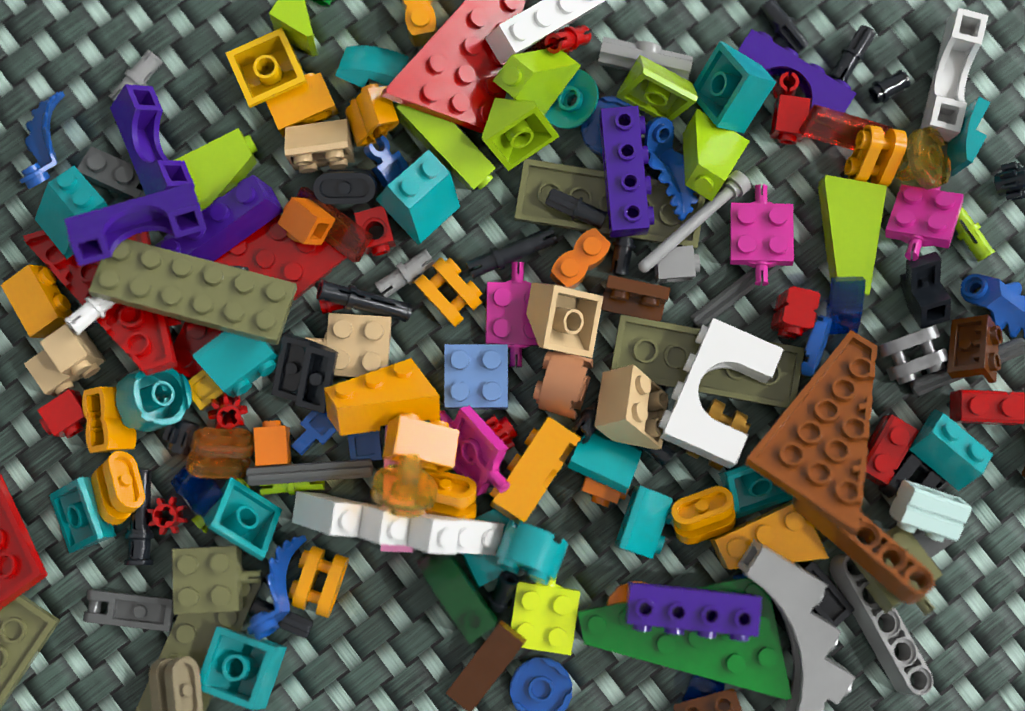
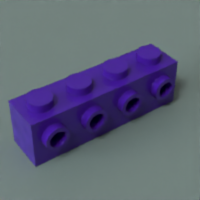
[599,106,654,237]
[155,175,283,262]
[625,582,762,641]

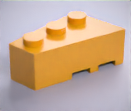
[324,358,440,436]
[489,416,581,525]
[710,500,829,570]

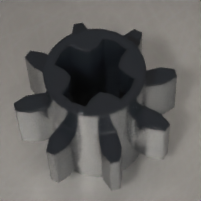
[994,161,1025,201]
[162,419,205,456]

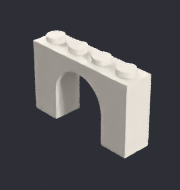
[658,318,784,469]

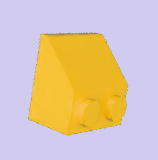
[226,27,307,108]

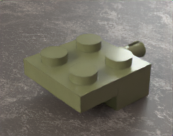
[851,526,943,616]
[172,545,263,614]

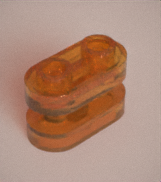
[186,427,255,479]

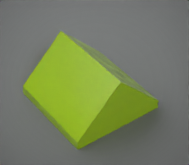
[269,0,318,57]
[616,55,698,121]
[481,98,560,171]

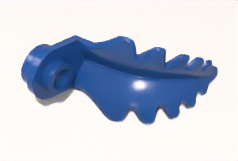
[19,91,65,189]
[644,117,698,221]
[960,274,1025,339]
[247,535,307,640]

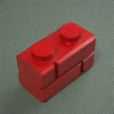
[770,286,821,340]
[950,390,1025,426]
[865,414,919,485]

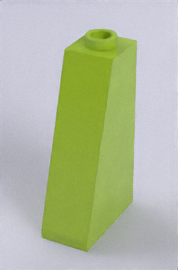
[394,103,496,190]
[818,175,887,302]

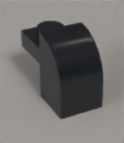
[900,252,952,329]

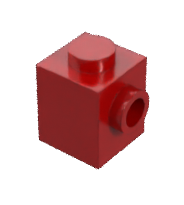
[37,389,87,438]

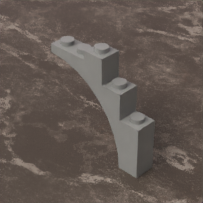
[737,539,855,711]

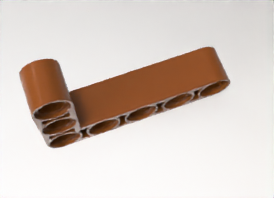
[792,448,934,604]

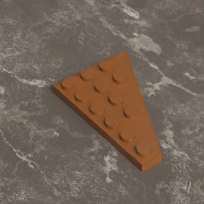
[745,330,878,537]

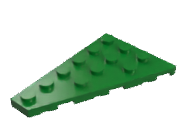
[578,577,792,700]

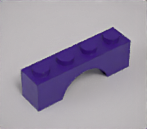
[738,29,857,132]
[110,84,195,195]
[65,183,207,266]

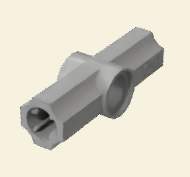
[598,37,693,80]

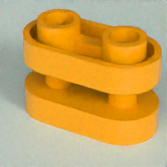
[844,125,907,187]
[413,257,483,327]
[91,451,145,525]
[414,469,476,520]
[671,486,736,545]
[288,546,349,618]

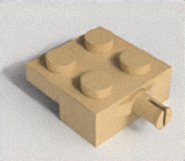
[305,313,392,379]

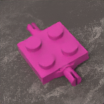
[885,174,964,261]
[730,184,794,286]
[485,262,539,368]
[440,405,510,496]

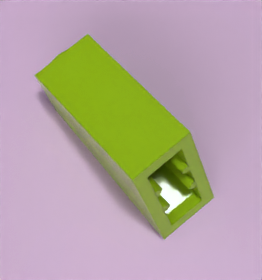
[493,49,581,115]
[683,109,750,202]
[175,128,258,212]

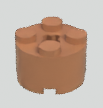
[533,351,593,420]

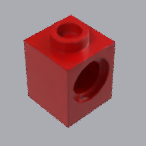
[770,94,811,145]
[354,206,396,256]

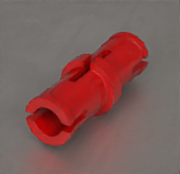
[545,25,592,54]

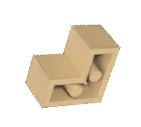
[24,324,106,396]

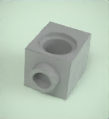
[654,245,700,284]

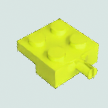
[511,576,581,655]

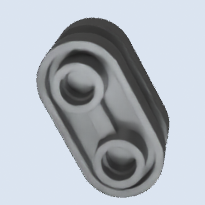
[878,325,949,385]

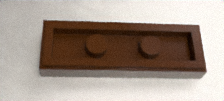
[445,620,527,711]

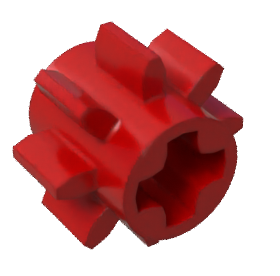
[208,392,248,433]
[484,415,518,452]
[147,497,189,535]

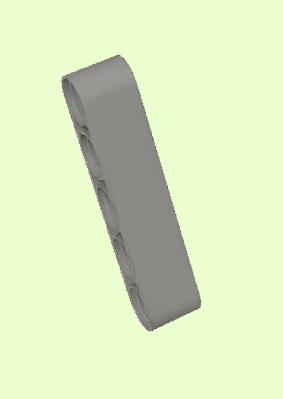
[830,553,933,695]

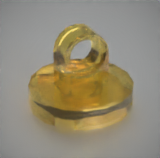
[895,127,951,190]
[371,453,438,518]

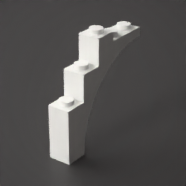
[292,491,504,555]

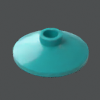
[545,69,599,129]

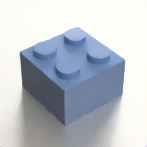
[444,344,508,410]

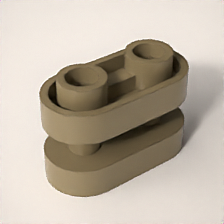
[149,657,203,711]

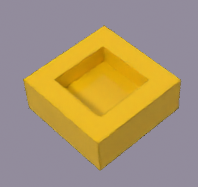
[188,369,223,411]

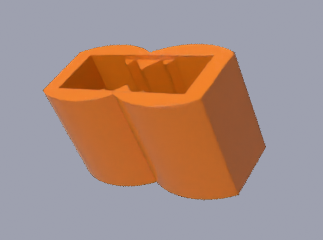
[550,228,611,289]

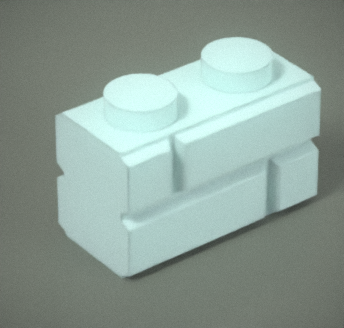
[889,480,972,542]

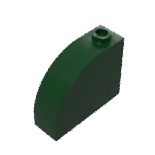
[417,553,498,644]

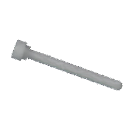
[638,170,751,273]

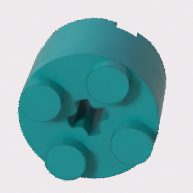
[116,368,192,432]
[495,520,569,586]

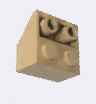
[284,119,355,173]
[594,364,669,450]

